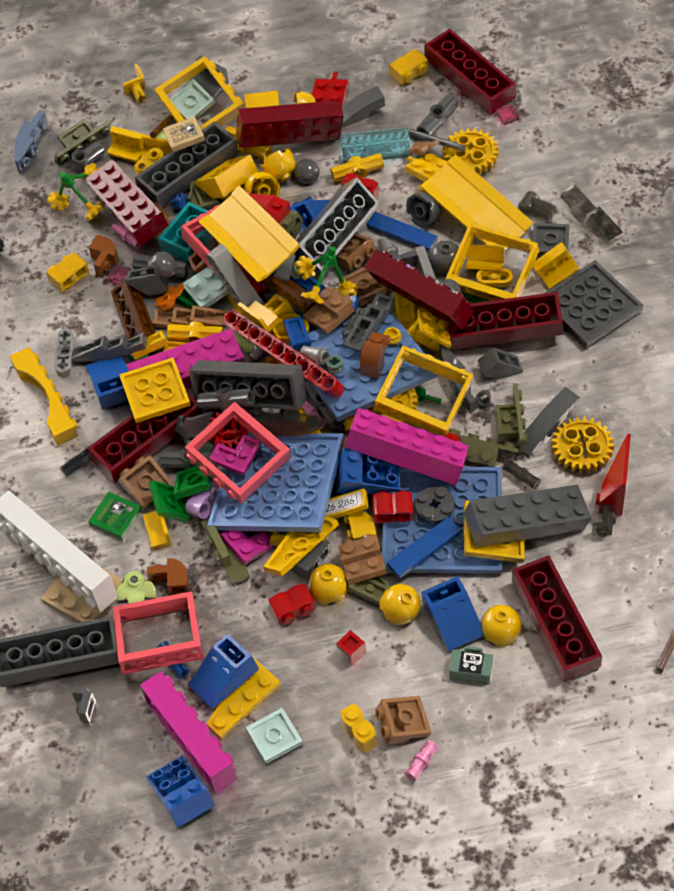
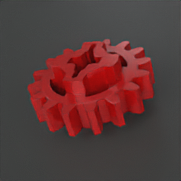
[207,413,248,448]

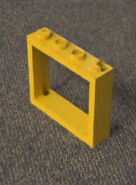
[154,56,244,130]
[445,223,539,301]
[374,346,473,438]

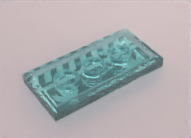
[340,127,412,164]

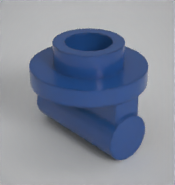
[171,192,188,211]

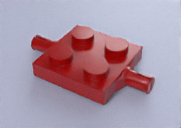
[312,71,349,107]

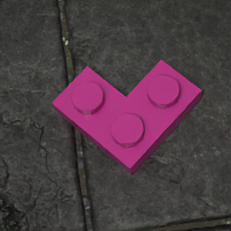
[209,434,262,476]
[221,530,276,565]

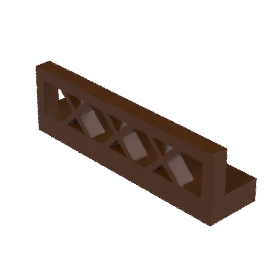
[260,273,316,314]
[111,278,155,339]

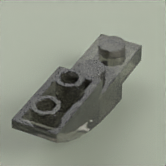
[560,184,623,242]
[248,409,324,437]

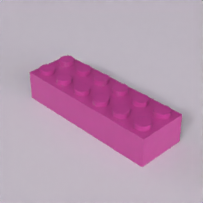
[126,328,245,390]
[345,408,469,485]
[140,671,236,794]

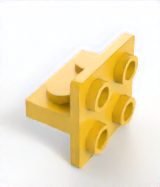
[107,126,146,162]
[533,242,580,289]
[407,308,452,352]

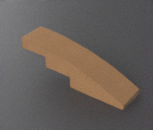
[153,305,228,329]

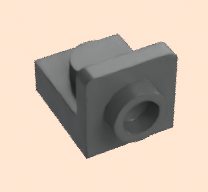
[72,688,96,723]

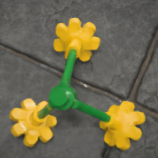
[46,163,104,220]
[294,246,358,304]

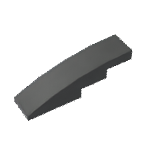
[343,293,395,352]
[71,333,148,362]
[439,344,477,414]
[515,387,580,457]

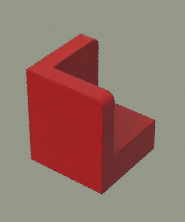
[336,630,366,666]

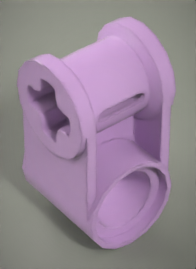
[185,482,217,519]

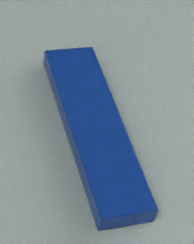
[366,211,438,252]
[387,517,461,579]

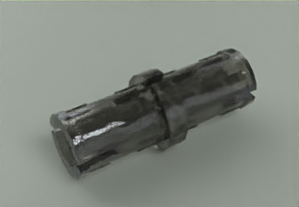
[503,460,541,490]

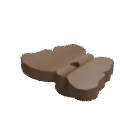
[409,139,440,157]

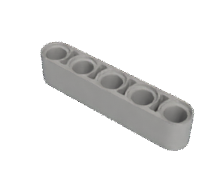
[206,244,265,307]

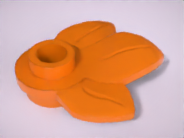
[155,283,184,311]

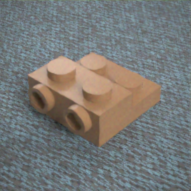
[336,233,376,271]
[339,268,389,308]
[303,287,355,334]
[118,455,174,509]
[338,534,387,585]
[375,696,432,744]

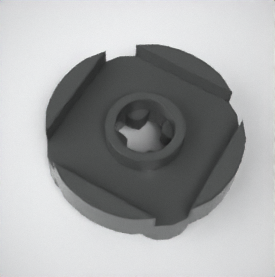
[415,486,455,525]

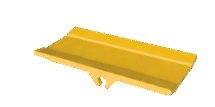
[420,154,533,251]
[199,186,300,282]

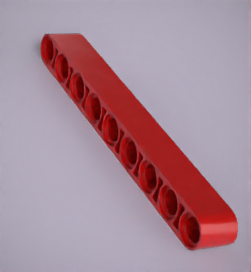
[224,310,344,398]

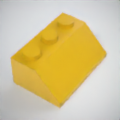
[194,155,258,199]

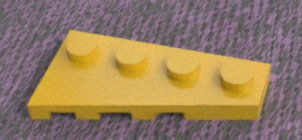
[263,517,339,577]
[206,656,281,740]

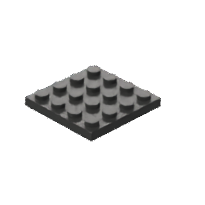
[545,260,644,347]

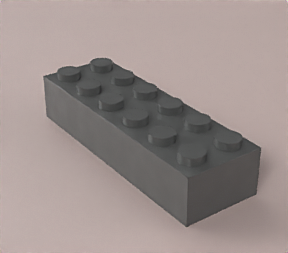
[135,121,239,210]
[294,177,380,275]
[189,360,307,410]
[463,484,592,548]
[0,616,119,687]

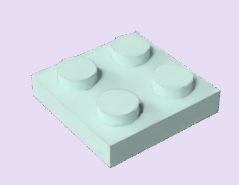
[170,79,216,120]
[183,266,229,308]
[246,708,303,764]

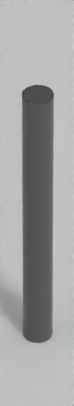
[409,129,465,152]

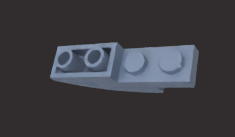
[14,110,48,173]

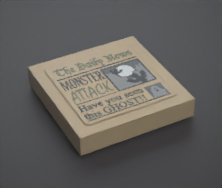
[163,117,205,152]

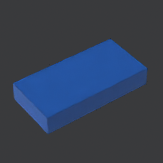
[283,316,311,350]

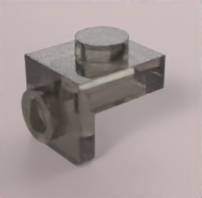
[592,505,616,537]

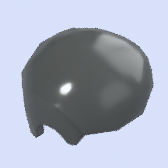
[293,159,320,184]
[148,251,177,277]

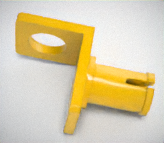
[123,63,146,102]

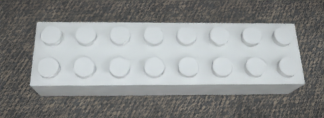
[0,490,118,612]

